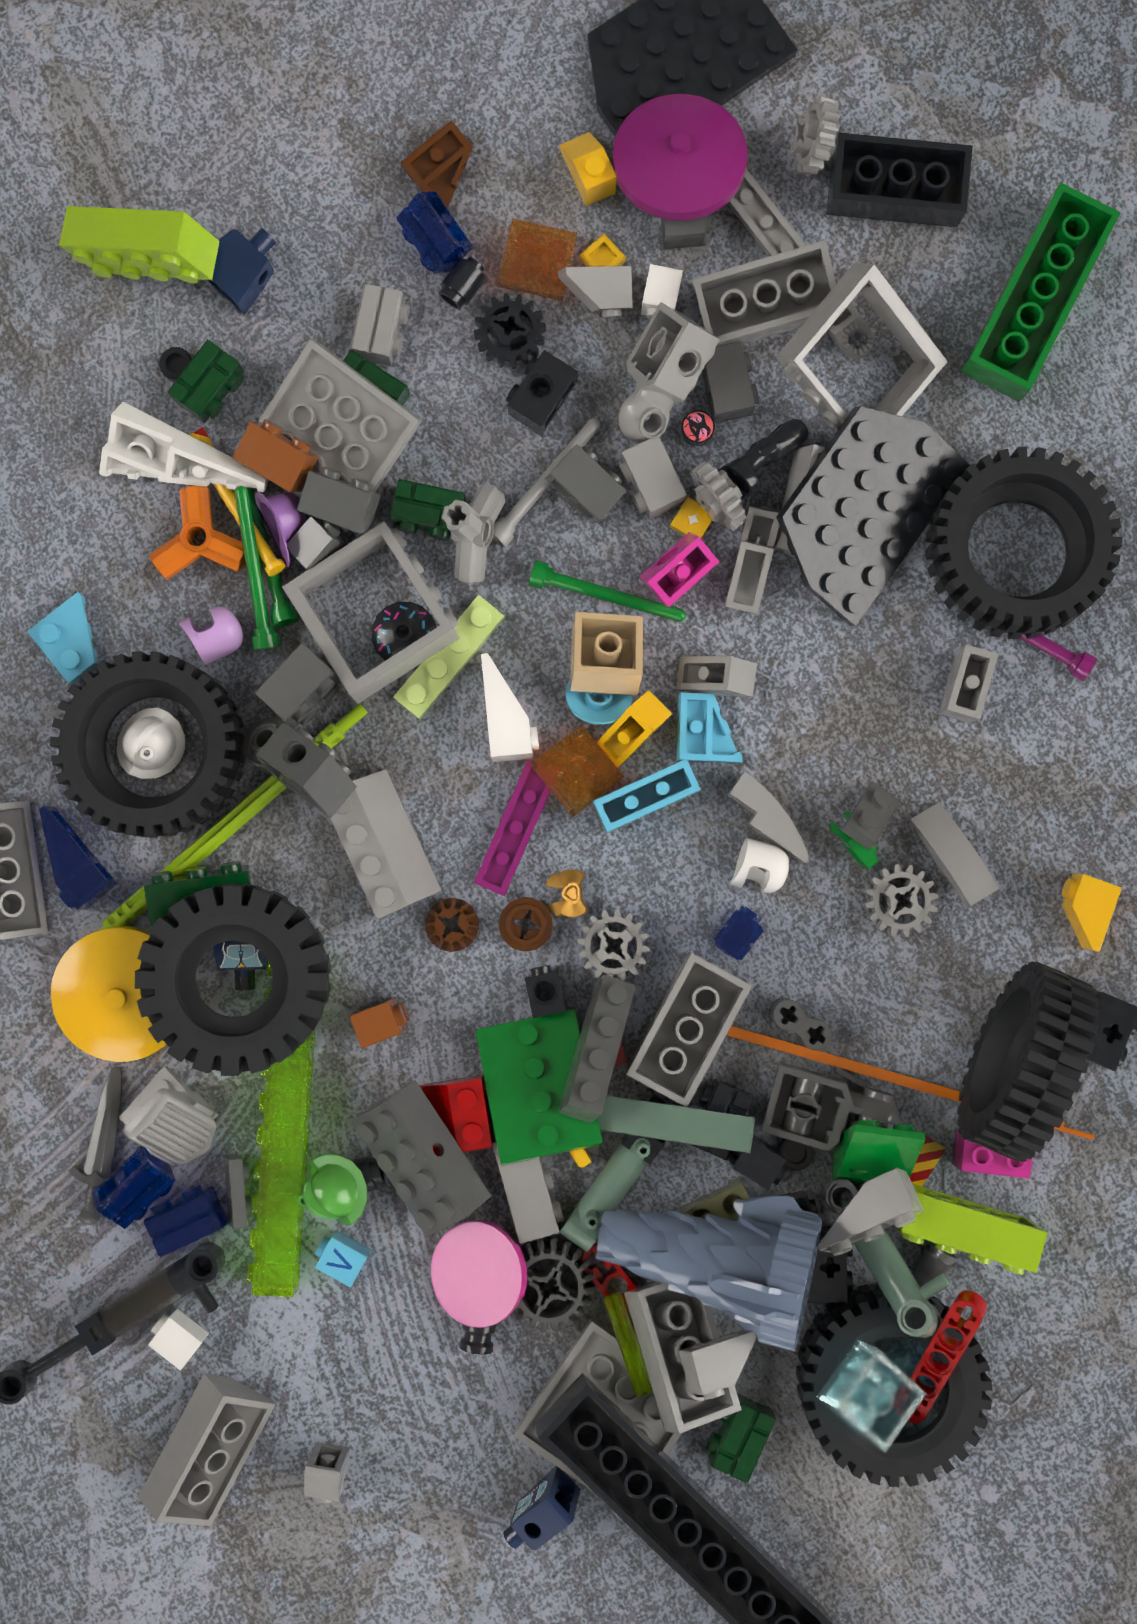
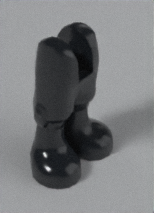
[718,419,809,500]

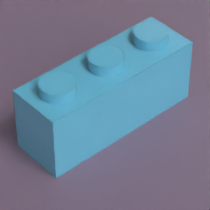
[593,759,701,834]

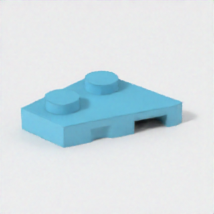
[27,592,98,685]
[676,692,742,763]

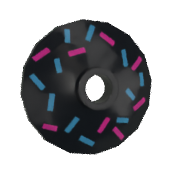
[372,602,437,661]

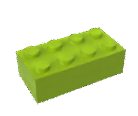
[59,206,220,283]
[894,1183,1048,1275]

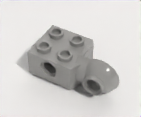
[619,302,720,443]

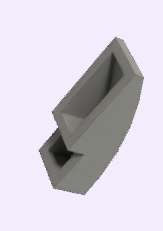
[725,504,780,614]
[727,771,809,863]
[909,802,1000,906]

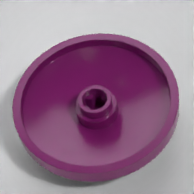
[613,94,748,221]

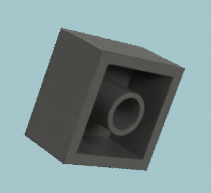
[255,643,341,728]

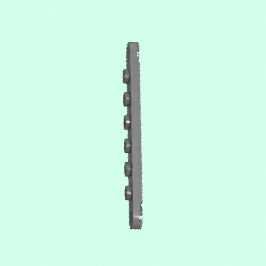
[727,169,874,359]

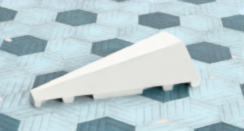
[99,402,269,492]

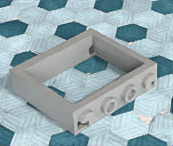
[776,263,948,431]
[282,521,460,704]

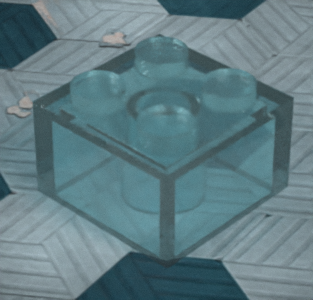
[817,1340,926,1452]

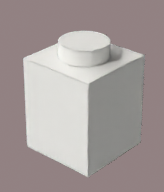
[641,264,683,320]
[148,1309,209,1371]

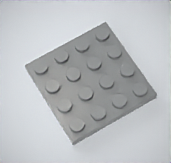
[259,339,422,532]
[514,1318,682,1491]

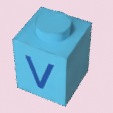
[314,1230,371,1288]

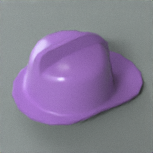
[255,491,306,568]

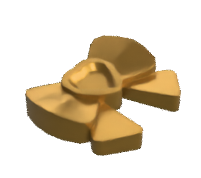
[546,869,589,917]

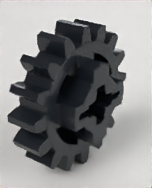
[474,293,546,369]

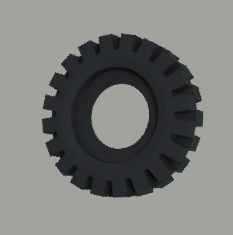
[135,883,331,1076]

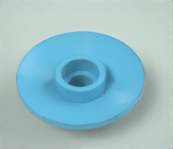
[565,681,633,725]

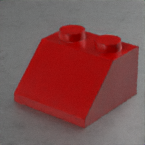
[419,1074,494,1152]

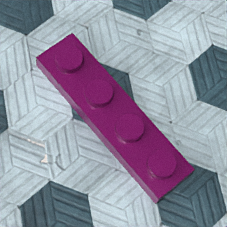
[474,760,559,896]

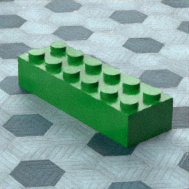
[960,182,1121,402]

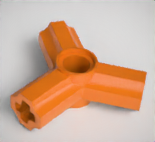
[148,486,246,580]

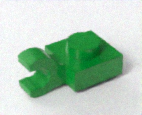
[828,811,879,869]

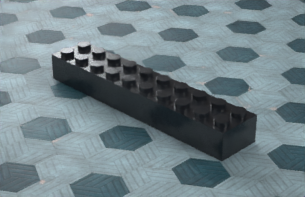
[534,1373,834,1624]

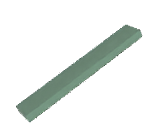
[598,1095,755,1154]

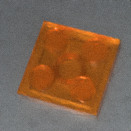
[498,218,577,301]
[531,725,624,817]

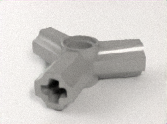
[441,484,506,583]

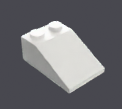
[481,653,539,762]

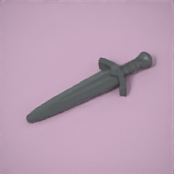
[68,1067,125,1225]

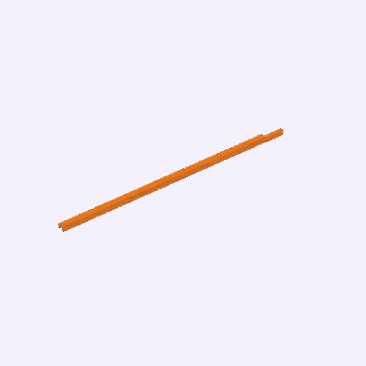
[727,1025,1095,1140]

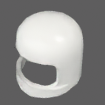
[730,838,789,893]

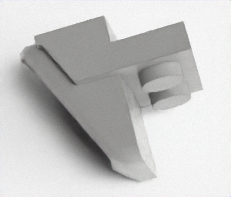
[119,1066,218,1166]

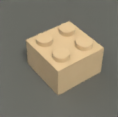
[570,612,643,695]

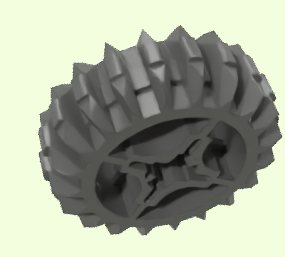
[515,1237,595,1332]

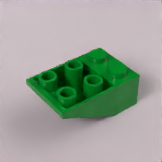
[832,1120,925,1184]

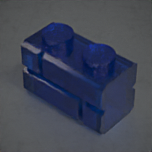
[396,192,473,274]
[708,906,764,960]
[92,1146,176,1229]
[144,1185,229,1258]

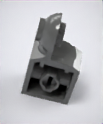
[242,717,357,818]
[761,1061,901,1151]

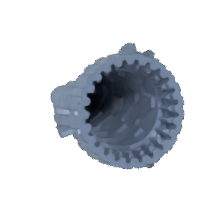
[596,1195,822,1352]

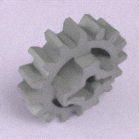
[792,96,840,175]
[690,461,747,531]
[863,864,939,937]
[577,908,650,981]

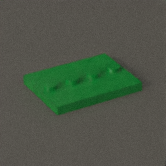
[475,1008,603,1166]

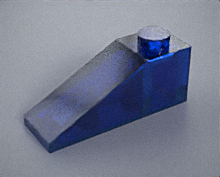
[39,805,118,910]

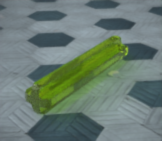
[604,1292,653,1396]

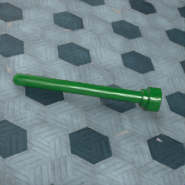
[235,485,280,650]
[246,487,299,628]
[529,560,686,622]

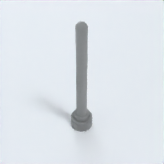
[492,418,600,548]

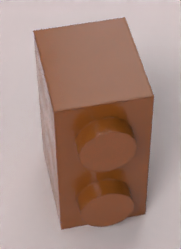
[232,419,319,492]
[349,997,410,1049]

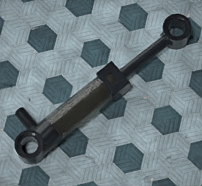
[0,1243,225,1405]

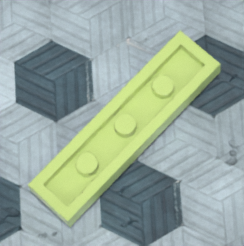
[393,595,505,719]

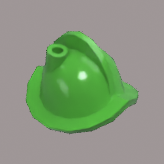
[298,1153,368,1226]

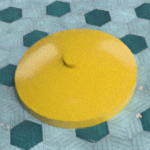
[51,926,166,1062]

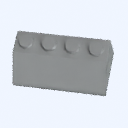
[331,769,442,920]
[0,801,48,941]
[138,1373,276,1526]

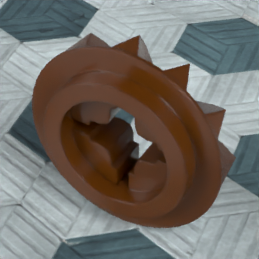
[499,897,553,951]
[425,898,479,952]

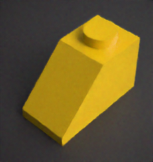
[559,132,617,206]
[594,690,672,769]
[1062,874,1122,952]

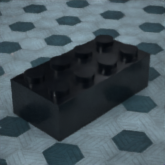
[826,133,973,227]

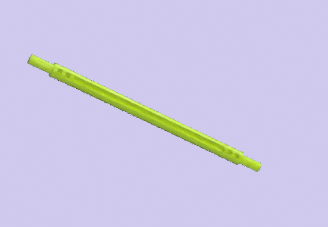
[98,703,368,930]

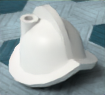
[117,707,185,779]

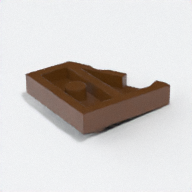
[401,120,473,217]

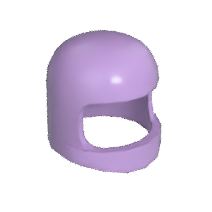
[179,607,243,665]

